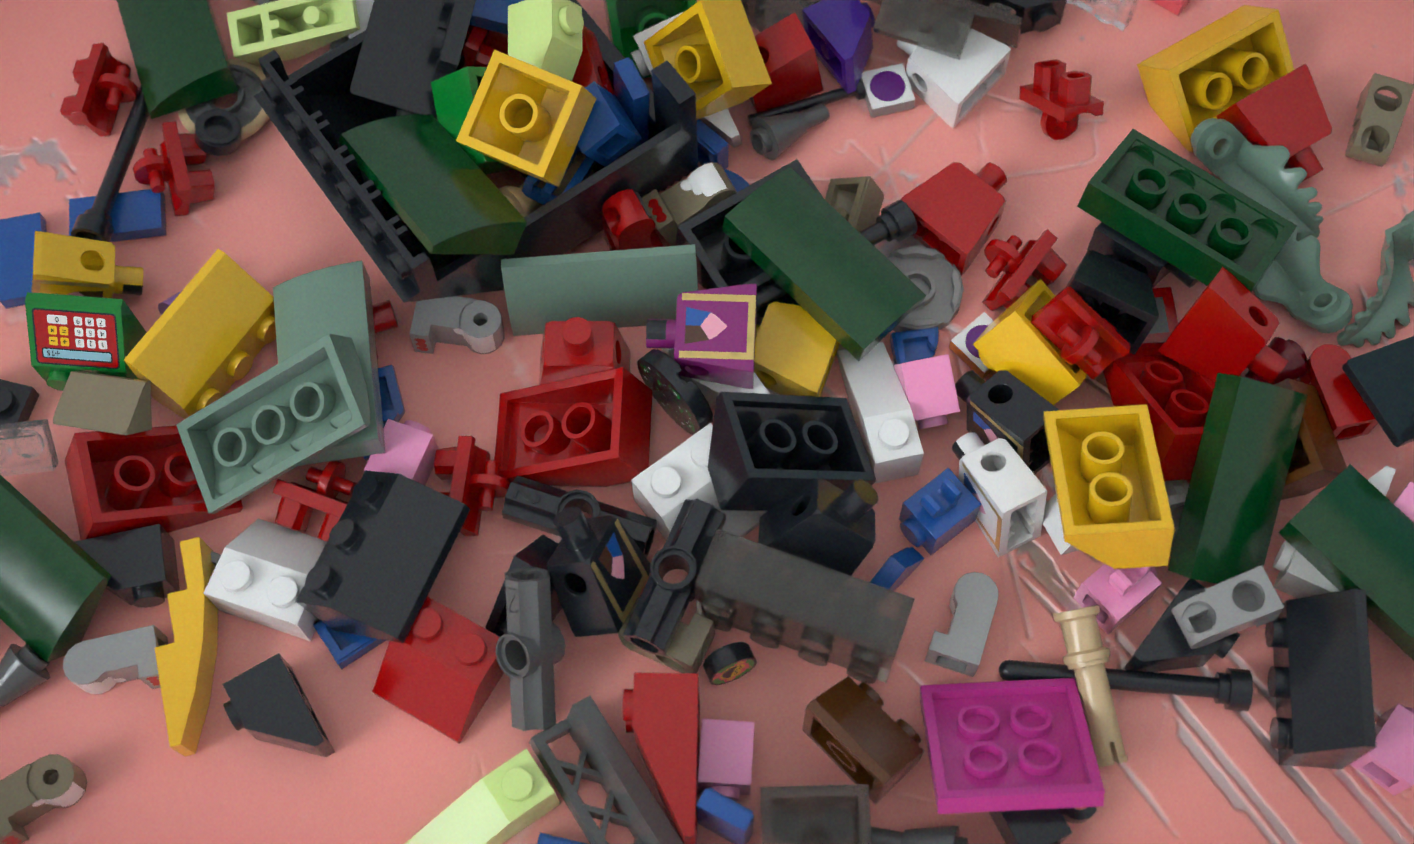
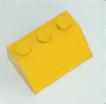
[1137,5,1294,152]
[124,249,276,419]
[1043,404,1174,569]

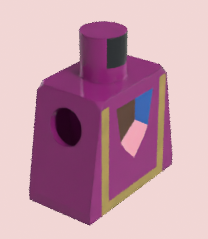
[646,284,757,389]

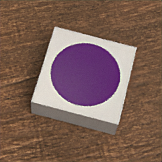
[861,63,915,118]

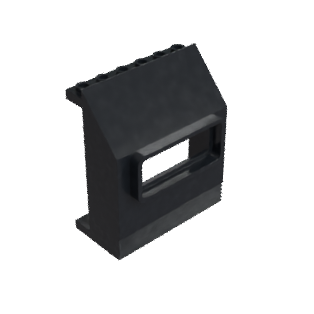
[254,0,698,303]

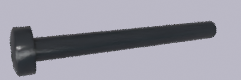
[748,78,866,126]

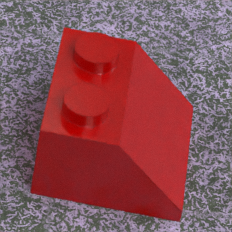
[372,596,504,744]

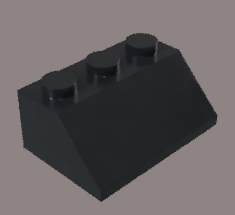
[675,159,823,289]
[707,391,876,511]
[295,470,471,643]
[1265,589,1376,769]

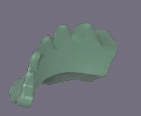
[1191,118,1324,241]
[1254,209,1353,333]
[1336,211,1414,347]

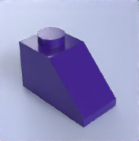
[802,0,875,94]

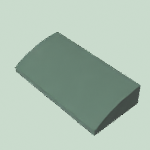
[501,244,698,336]
[273,261,386,466]
[176,333,370,514]

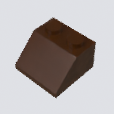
[1275,378,1347,500]
[802,676,924,804]

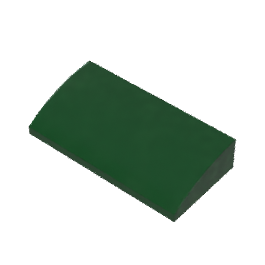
[117,0,239,119]
[339,114,527,255]
[1077,129,1297,293]
[722,167,926,361]
[1168,373,1308,584]
[1278,464,1414,661]
[0,475,111,662]

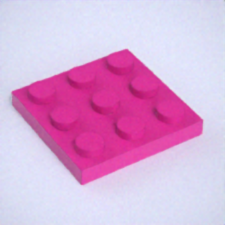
[920,678,1105,814]

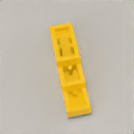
[154,537,218,757]

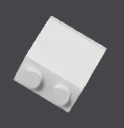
[631,423,767,563]
[203,518,327,641]

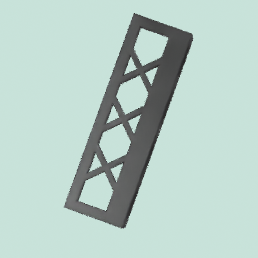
[529,696,684,844]

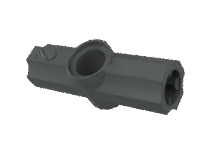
[495,567,566,731]

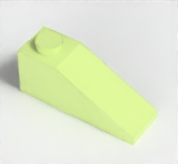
[227,0,360,67]
[508,0,584,81]
[405,748,561,844]

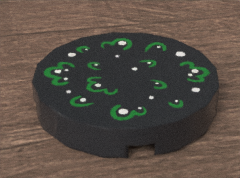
[637,349,713,435]

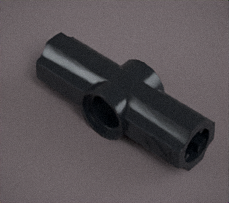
[502,475,657,557]
[623,498,726,656]

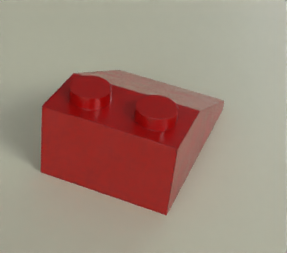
[1103,343,1215,482]
[494,367,653,487]
[64,425,243,540]
[623,672,700,844]

